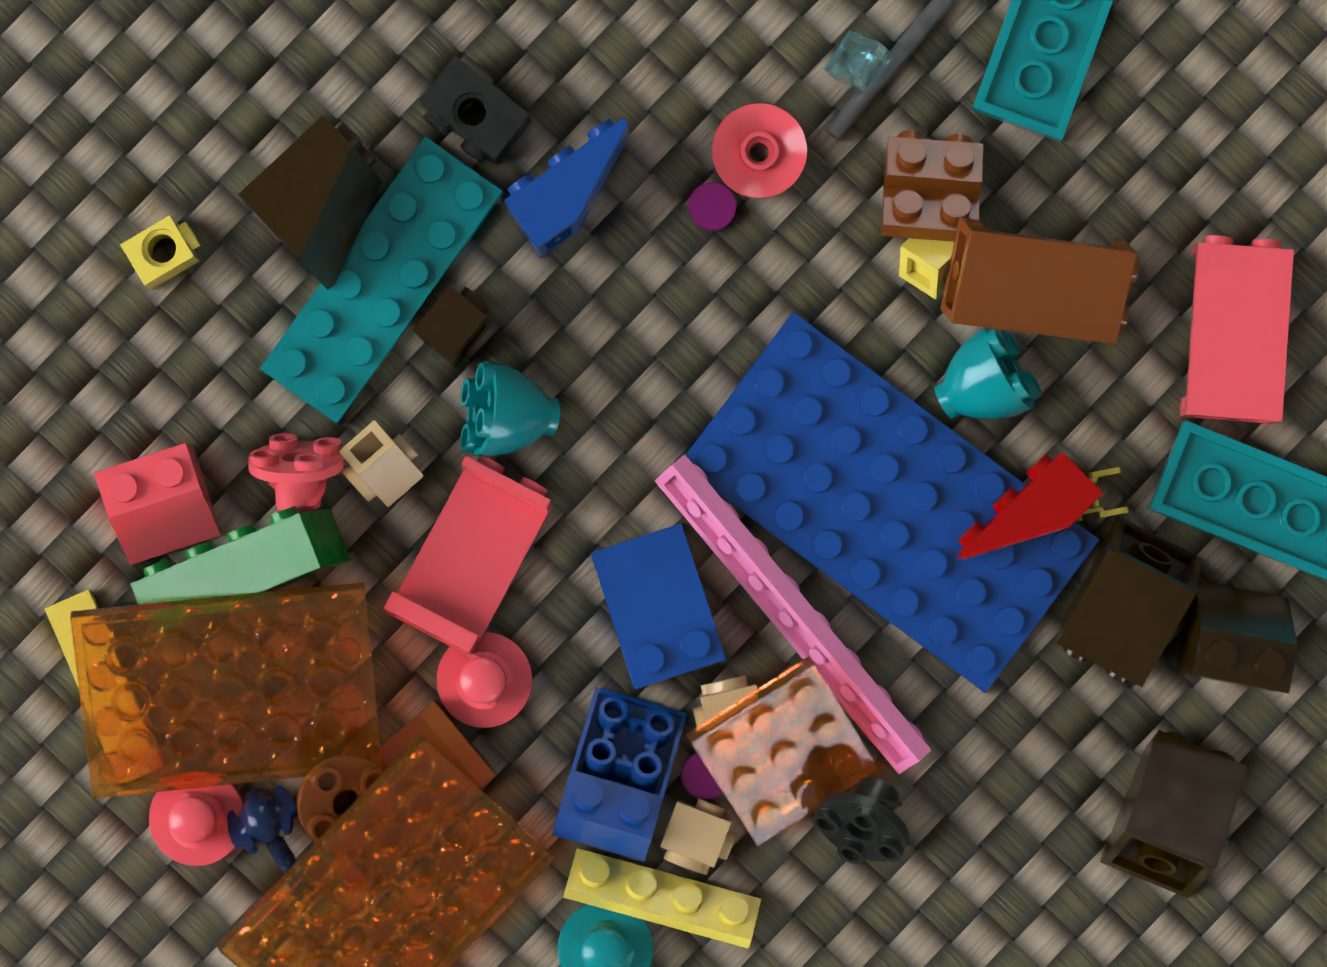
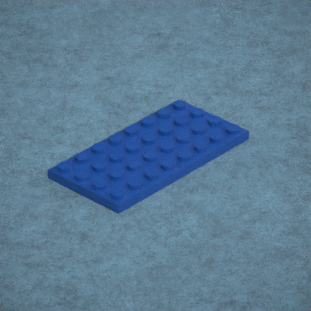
[686,312,1099,693]

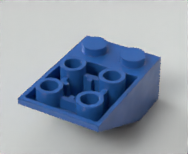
[504,118,629,258]
[552,687,687,862]

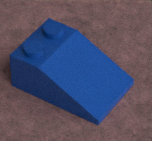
[591,523,726,690]

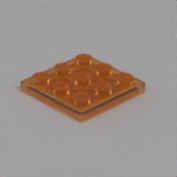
[686,656,878,846]

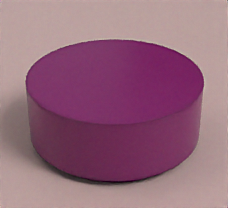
[688,182,736,231]
[681,751,729,800]

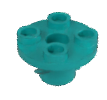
[557,904,653,967]

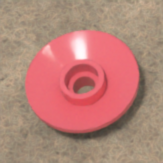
[712,103,807,199]

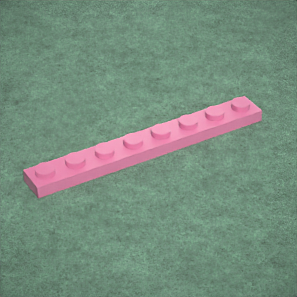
[655,454,931,774]

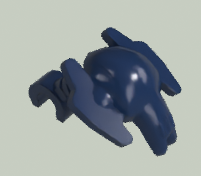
[227,785,316,900]

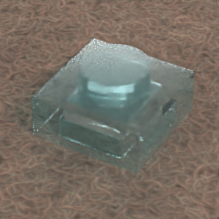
[824,30,890,92]

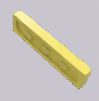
[563,848,761,949]

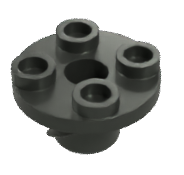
[813,777,909,864]

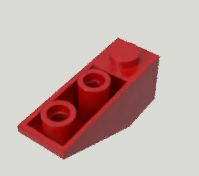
[956,452,1103,560]

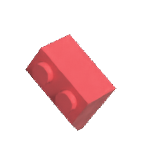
[94,443,222,565]

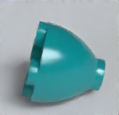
[934,327,1042,420]
[460,361,560,457]

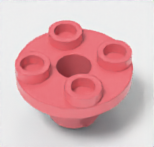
[248,433,345,513]
[436,632,532,728]
[149,770,244,866]

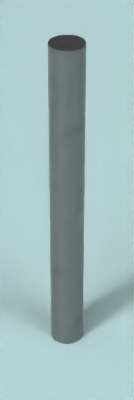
[825,0,956,142]

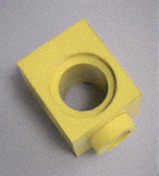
[120,215,201,290]

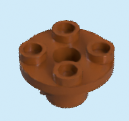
[297,754,394,852]

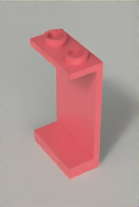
[1179,235,1294,424]
[384,456,552,656]

